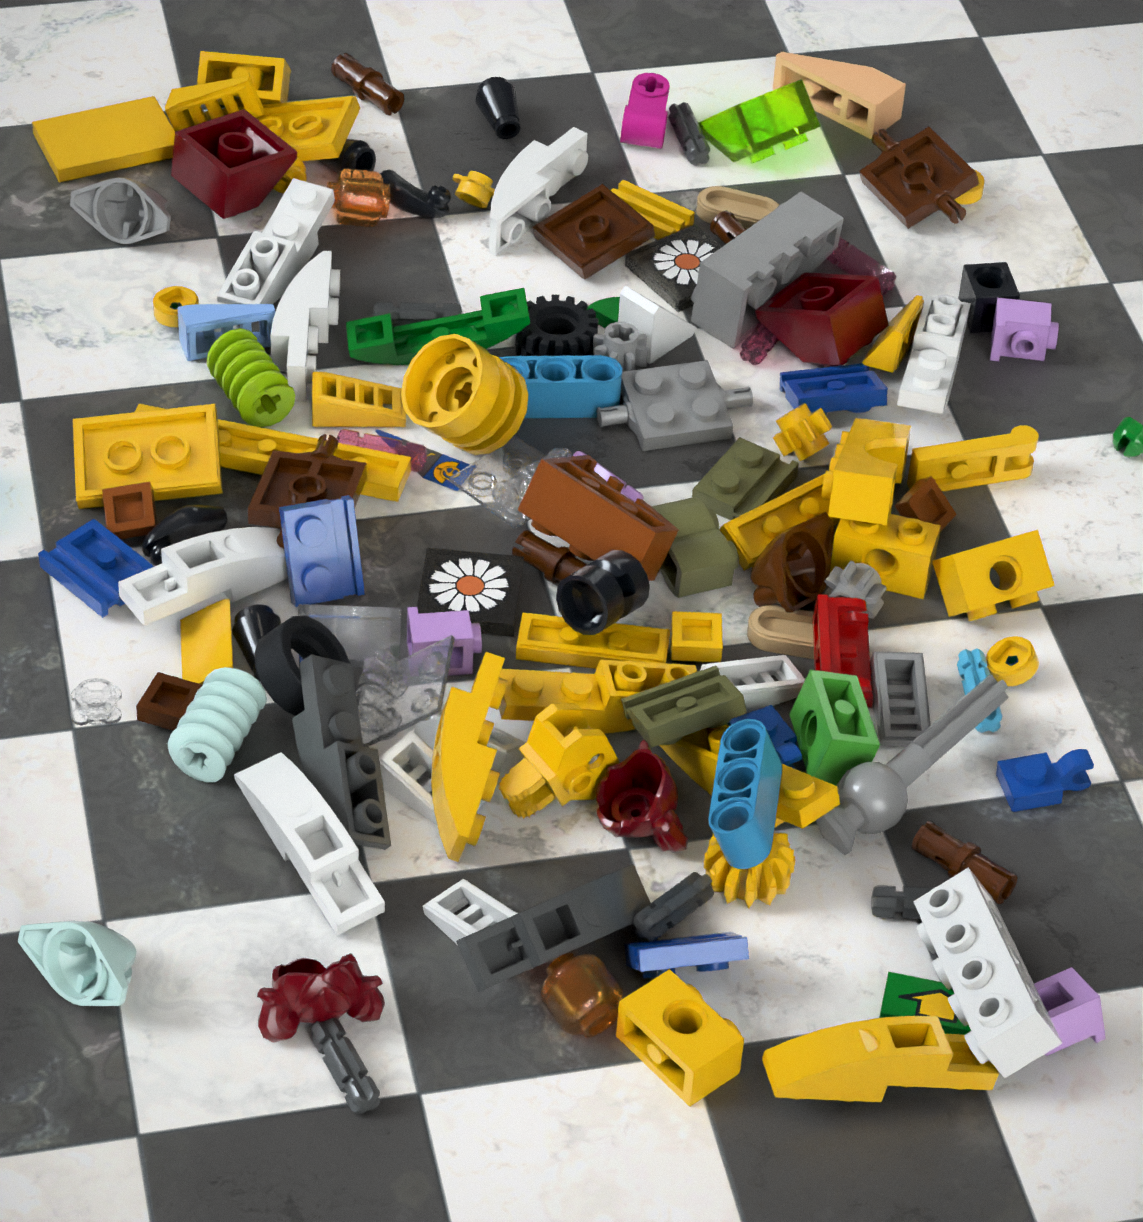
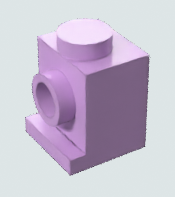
[990,297,1059,361]
[407,607,482,678]
[1034,967,1106,1056]

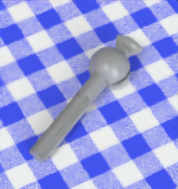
[816,675,1009,855]

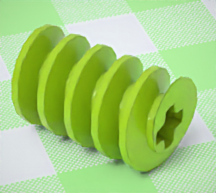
[207,328,296,427]

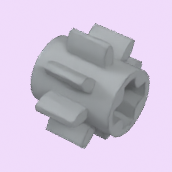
[593,322,648,372]
[823,561,887,619]

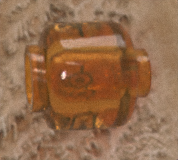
[327,169,390,227]
[541,953,623,1038]

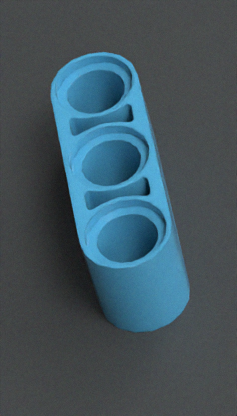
[499,355,623,418]
[708,719,782,869]

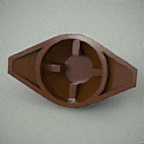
[750,512,835,613]

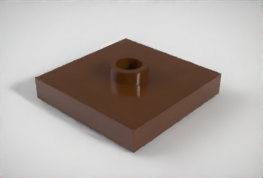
[532,184,655,280]

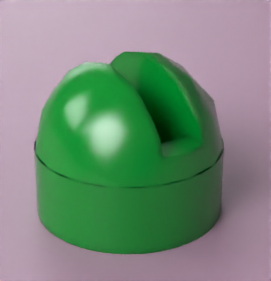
[1112,417,1143,458]

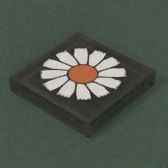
[625,224,722,312]
[417,548,524,637]

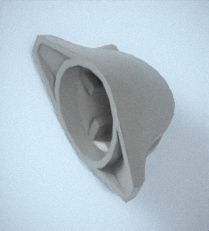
[70,178,171,244]

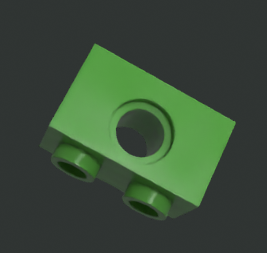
[789,670,880,786]

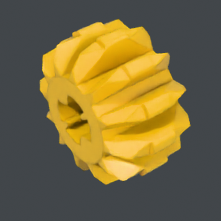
[703,831,796,909]

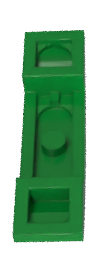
[346,288,530,365]

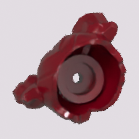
[595,740,688,853]
[257,953,385,1043]

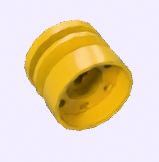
[401,334,529,455]

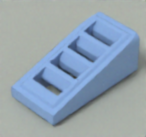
[177,304,275,361]

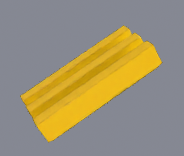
[611,180,695,245]

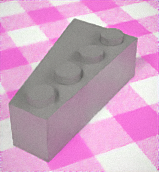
[691,191,844,349]

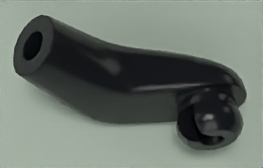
[377,169,451,218]
[142,505,227,566]

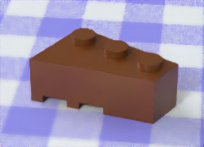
[518,455,679,581]

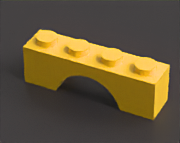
[822,418,911,525]

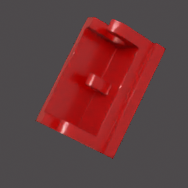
[812,594,873,708]

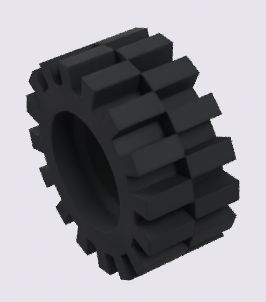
[515,295,598,356]

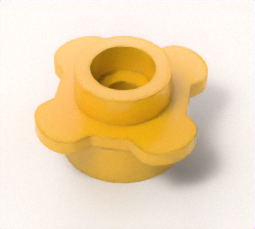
[452,171,495,208]

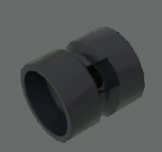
[556,550,650,635]

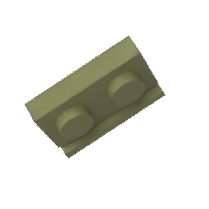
[692,437,799,520]
[622,665,747,748]

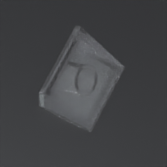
[298,604,403,669]

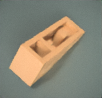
[773,52,906,139]

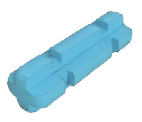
[957,648,1002,733]

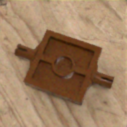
[859,126,979,229]
[248,434,367,549]

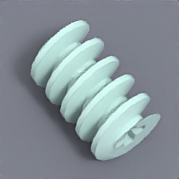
[168,667,267,783]

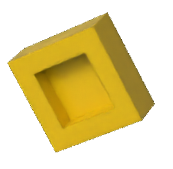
[671,611,723,662]

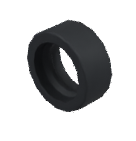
[254,616,350,716]

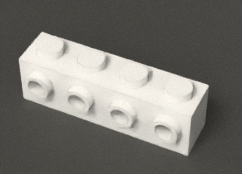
[913,867,1062,1078]

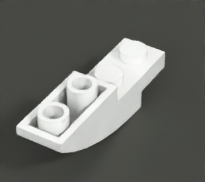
[489,127,588,256]
[217,178,335,304]
[270,251,340,402]
[897,295,971,414]
[118,527,288,626]
[234,752,385,935]

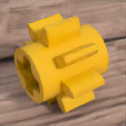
[772,403,832,461]

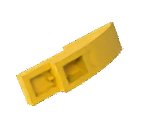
[431,652,508,862]
[499,660,697,737]
[659,724,840,829]
[762,1016,999,1102]

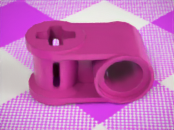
[620,73,670,149]

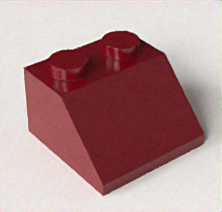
[171,109,297,219]
[755,272,889,367]

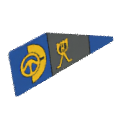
[375,429,477,491]

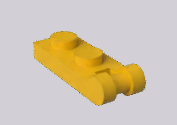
[907,425,1039,491]

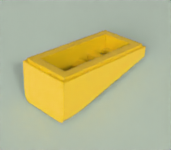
[165,76,264,132]
[312,372,406,427]

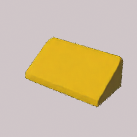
[862,295,924,373]
[180,599,233,685]

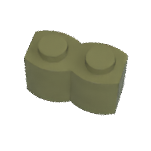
[651,497,739,598]

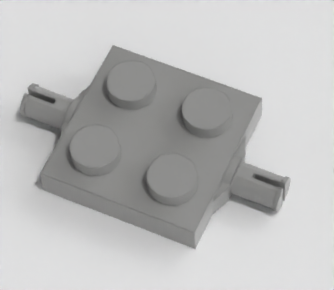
[597,360,753,451]

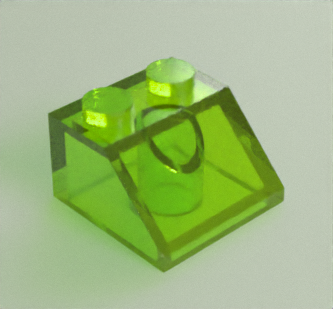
[698,79,821,164]

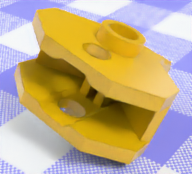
[499,703,620,819]

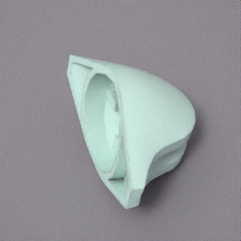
[18,920,136,1006]

